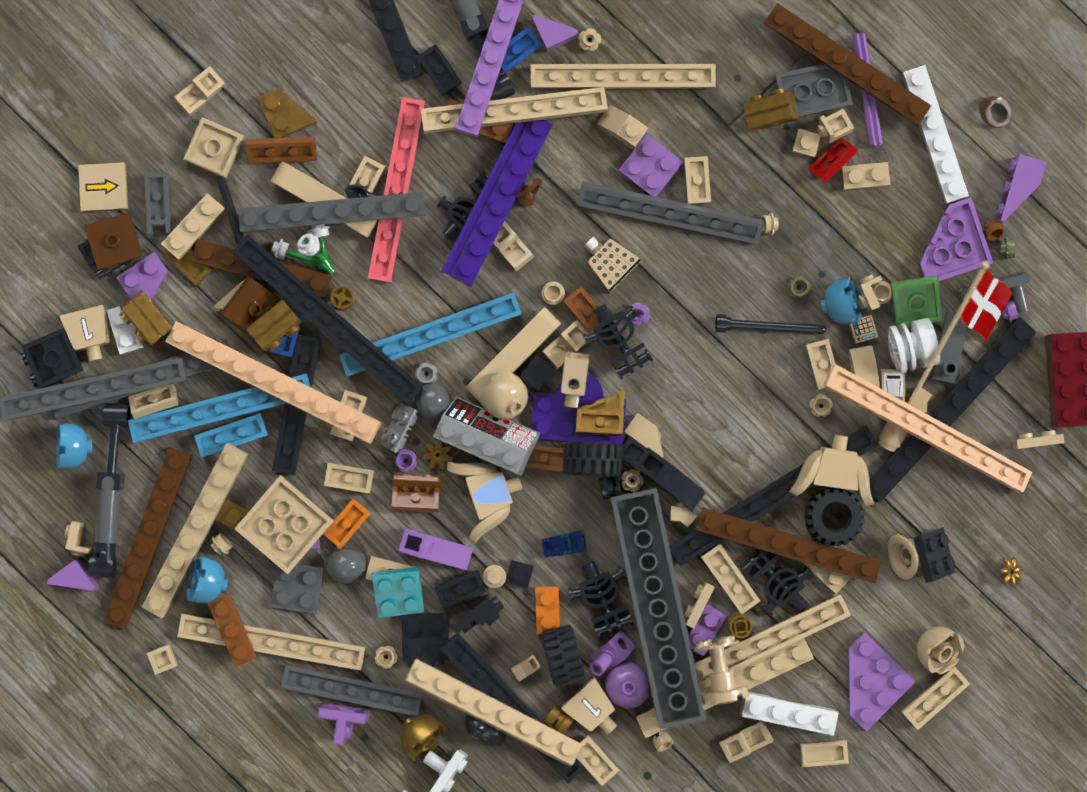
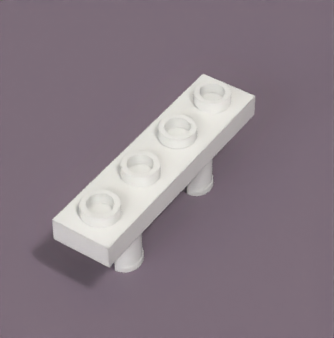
[403,750,468,792]

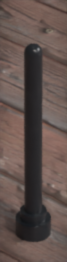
[715,314,827,334]

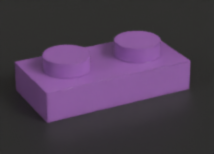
[688,604,727,656]

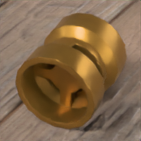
[727,614,752,638]
[542,704,574,734]

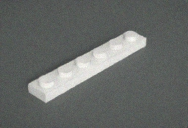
[902,65,969,204]

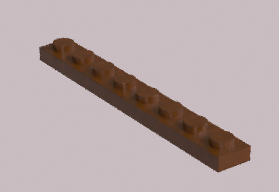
[764,3,931,126]
[103,447,192,630]
[695,507,882,584]

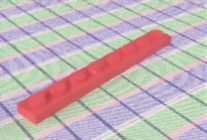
[368,97,425,283]

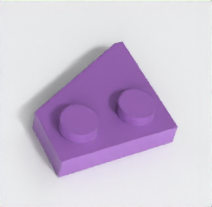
[116,251,169,300]

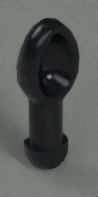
[345,184,381,198]

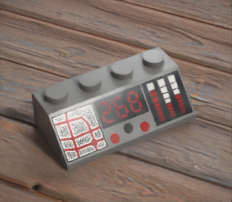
[433,397,540,476]

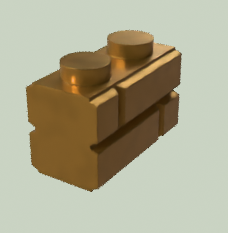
[743,88,799,131]
[119,290,172,345]
[246,299,302,352]

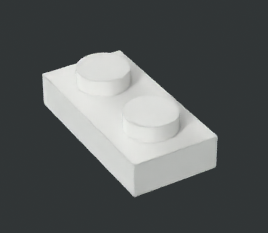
[106,306,143,355]

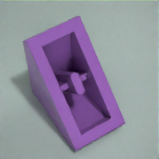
[533,15,578,52]
[47,559,99,591]

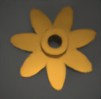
[423,440,453,470]
[1000,557,1022,587]

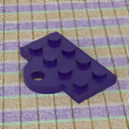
[531,373,626,445]

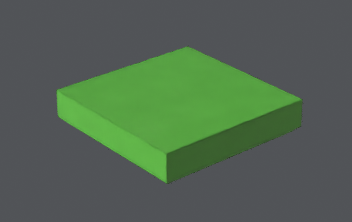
[891,275,942,329]

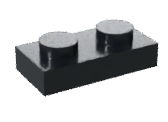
[417,44,462,96]
[435,570,487,609]

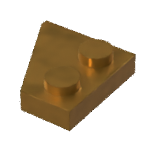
[257,89,317,138]

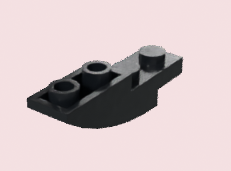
[622,436,706,511]

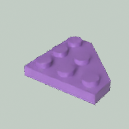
[919,198,993,281]
[848,632,915,731]

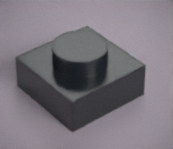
[505,560,534,589]

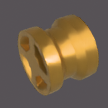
[330,286,355,310]

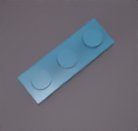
[194,413,268,458]

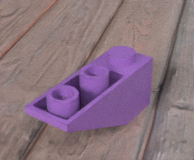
[995,154,1047,222]
[398,528,473,570]

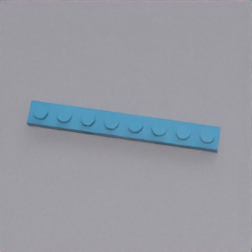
[339,292,522,377]
[128,374,310,443]

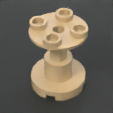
[692,635,749,705]

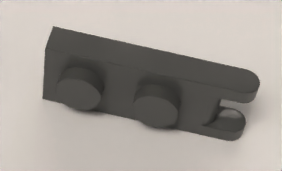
[144,172,172,236]

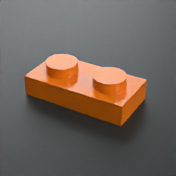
[323,498,371,549]
[535,586,560,634]

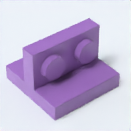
[318,703,370,745]

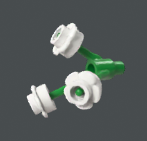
[271,225,336,275]

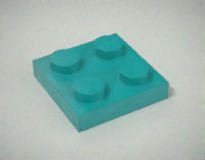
[372,567,425,618]

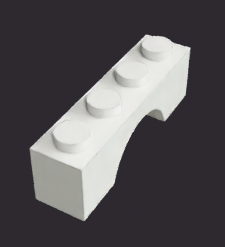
[739,692,839,735]

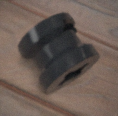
[599,476,621,500]

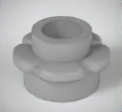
[415,363,438,385]

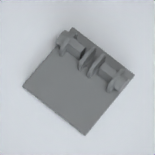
[381,403,418,453]

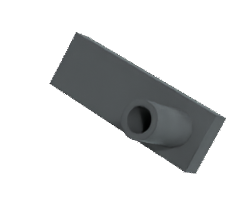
[956,272,1030,313]
[930,311,968,384]

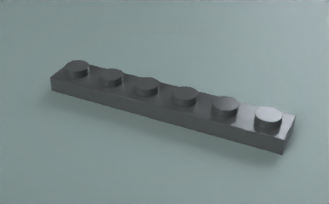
[281,664,423,716]

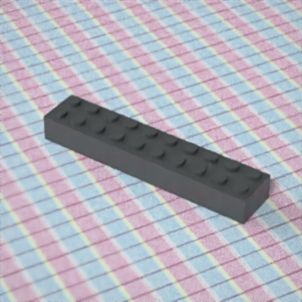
[611,488,706,730]

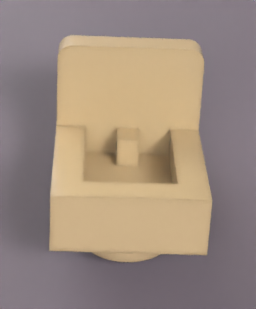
[817,109,854,143]
[856,274,882,312]
[64,521,92,557]

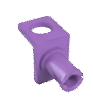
[590,630,635,676]

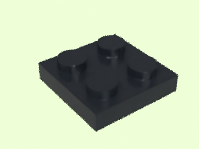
[913,527,956,583]

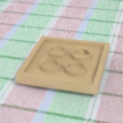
[235,475,334,574]

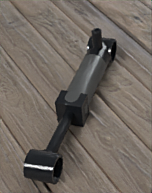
[451,0,515,100]
[88,402,131,578]

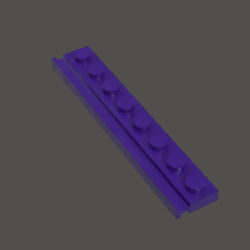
[441,120,553,287]

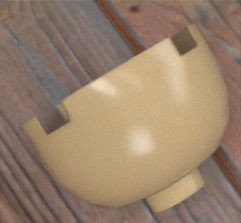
[480,371,528,419]
[916,626,964,674]

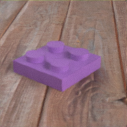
[618,134,683,197]

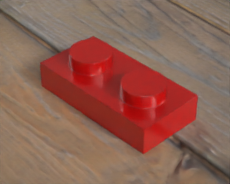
[808,137,858,183]

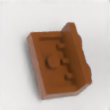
[391,474,440,513]

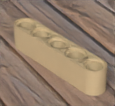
[270,161,378,238]
[466,307,561,403]

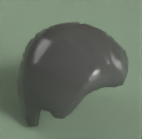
[415,382,450,423]
[326,548,366,584]

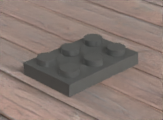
[775,64,853,117]

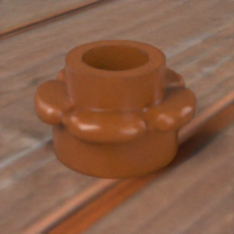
[983,219,1005,241]

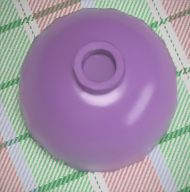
[605,662,651,709]

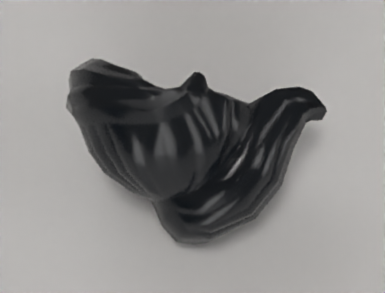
[465,714,507,747]

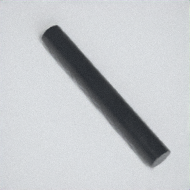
[217,178,244,245]

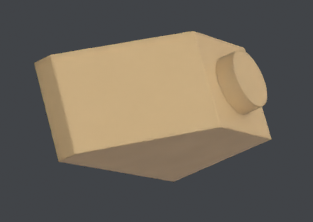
[597,105,648,151]

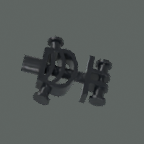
[437,172,488,242]
[583,304,653,380]
[739,548,813,615]
[568,561,634,639]

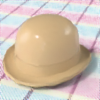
[888,534,920,580]

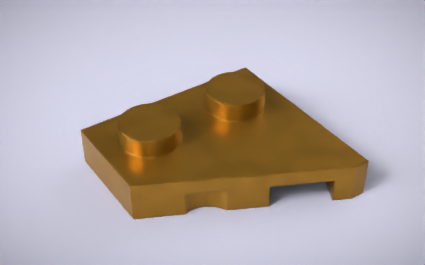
[576,390,625,436]

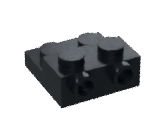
[20,328,84,389]
[452,594,504,634]
[401,612,450,667]

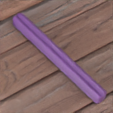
[853,33,883,147]

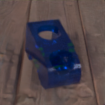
[541,530,587,557]

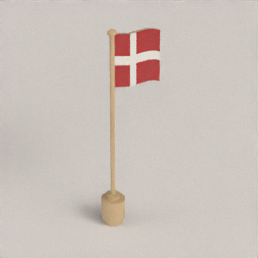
[878,262,1012,451]

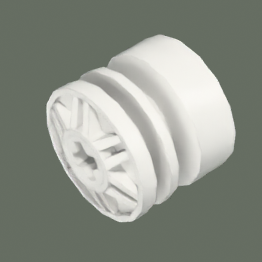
[887,318,940,374]

